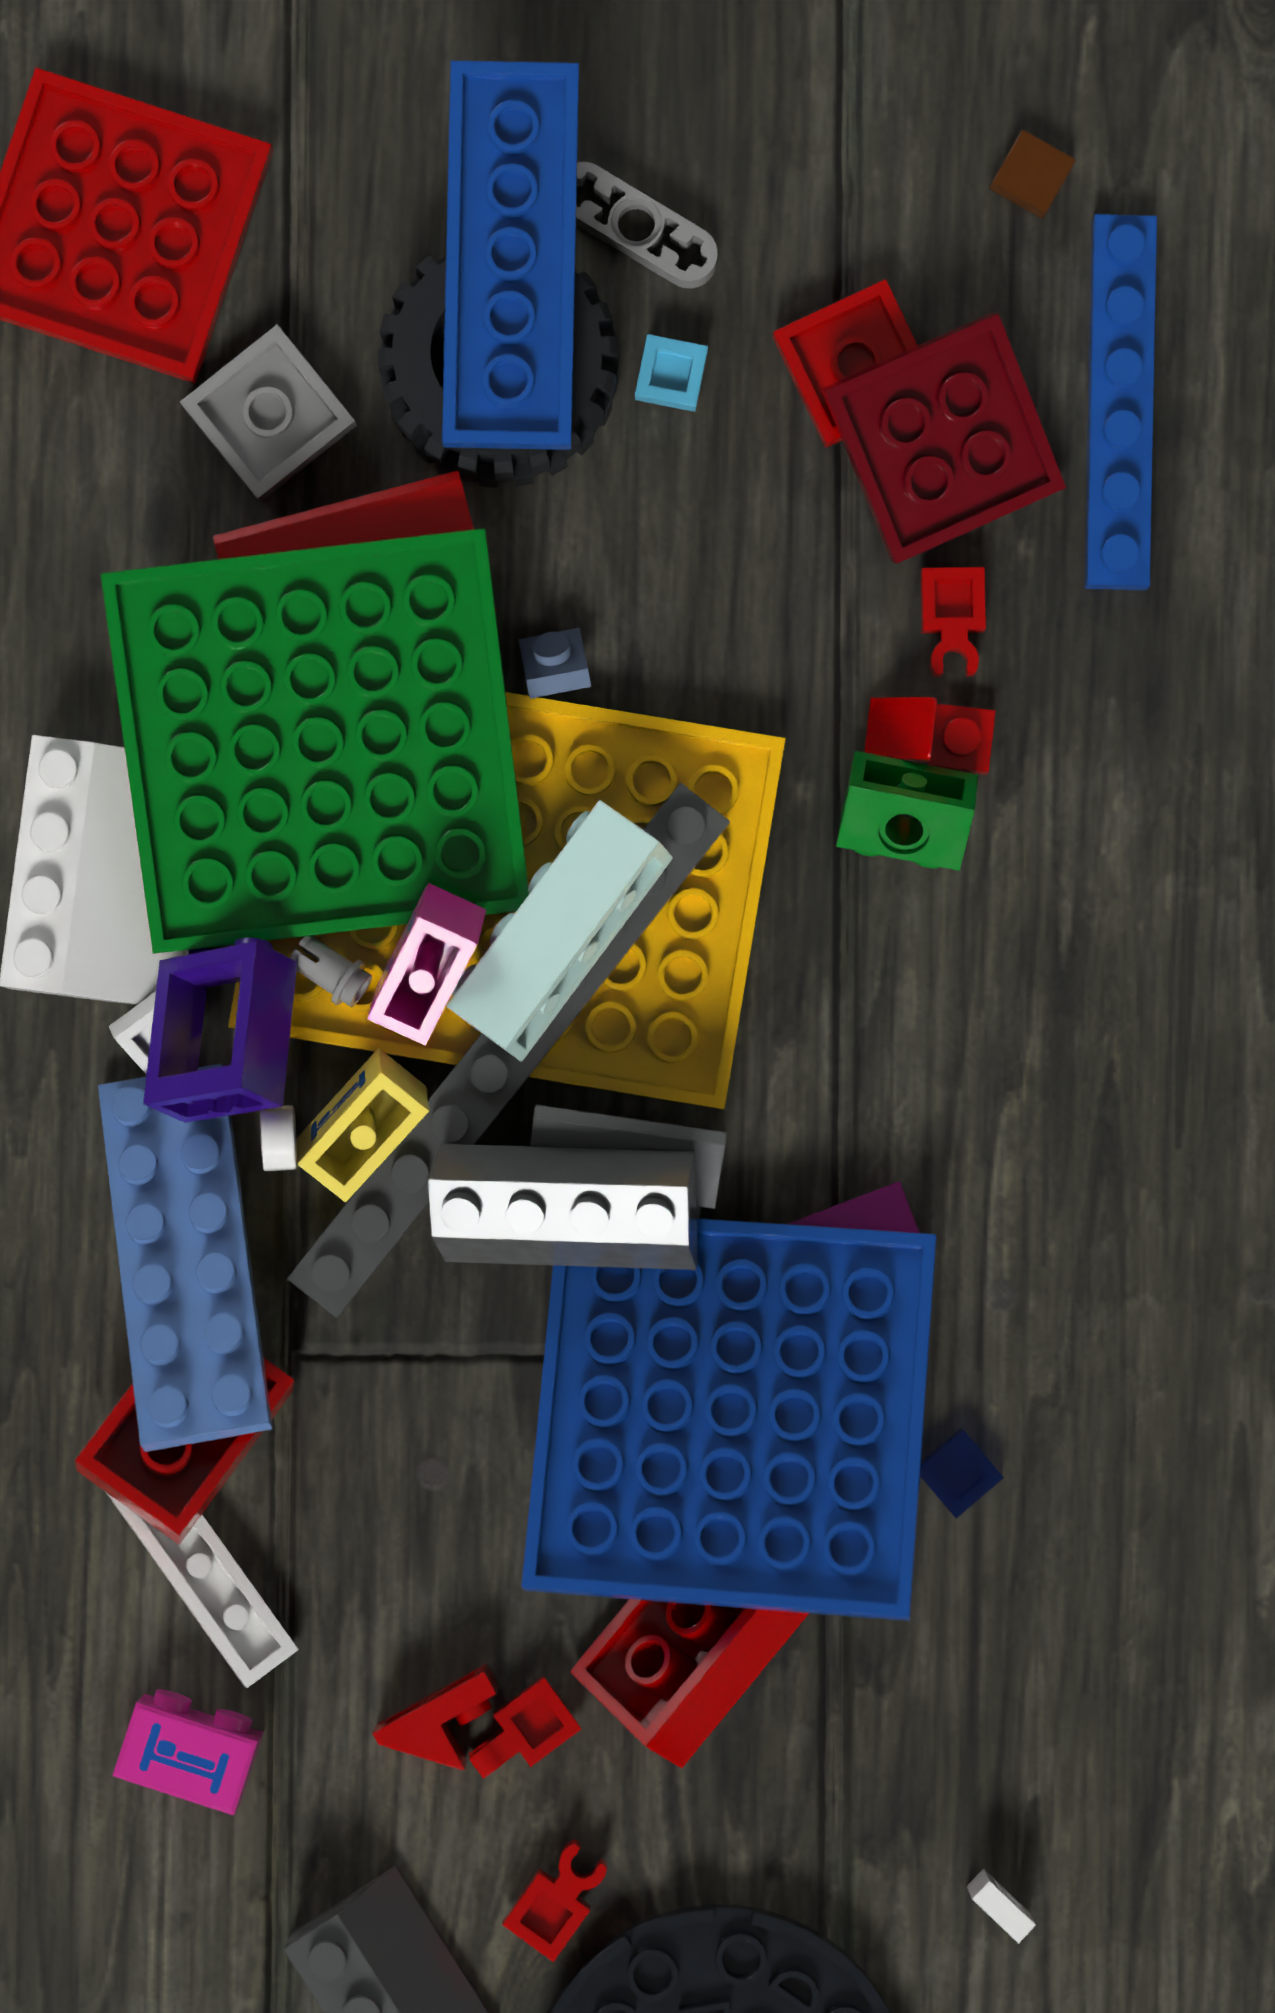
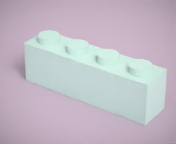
[447,800,673,1062]

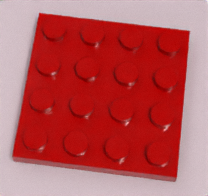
[0,67,274,384]

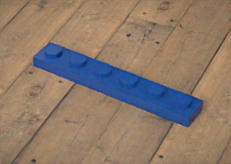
[1084,214,1157,590]

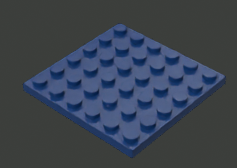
[521,1219,937,1621]

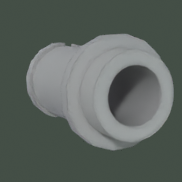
[290,935,372,1007]

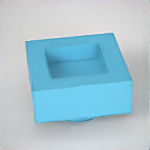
[635,334,708,412]

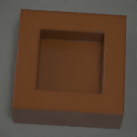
[990,129,1076,219]

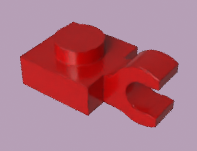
[468,1675,582,1779]

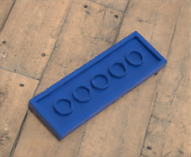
[442,61,579,450]

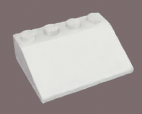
[0,735,187,1005]

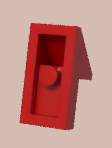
[864,697,996,775]
[372,1663,499,1770]

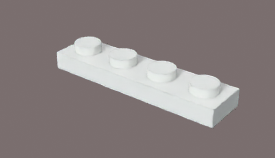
[107,1493,299,1688]

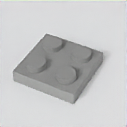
[180,325,357,503]

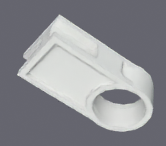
[260,1105,298,1171]

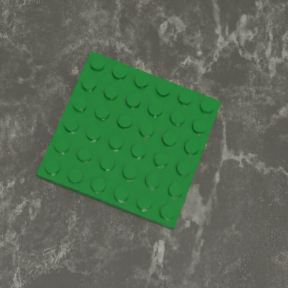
[101,528,529,954]

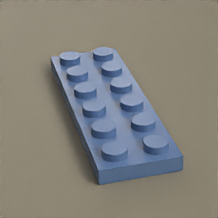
[98,1063,273,1452]

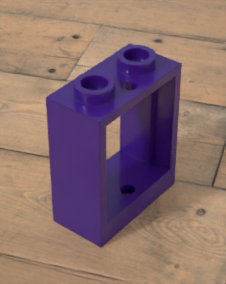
[143,938,297,1123]

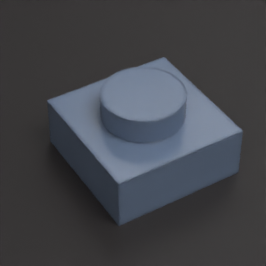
[518,627,591,699]

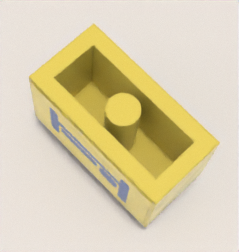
[297,1048,429,1203]

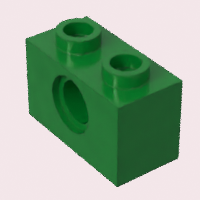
[836,751,978,871]

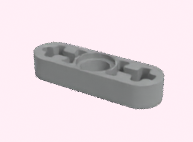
[576,162,718,288]

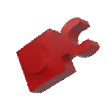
[920,567,986,677]
[502,1839,607,1962]

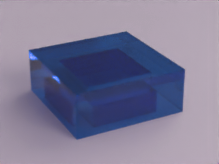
[920,1428,1004,1519]

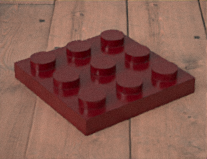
[821,312,1066,564]

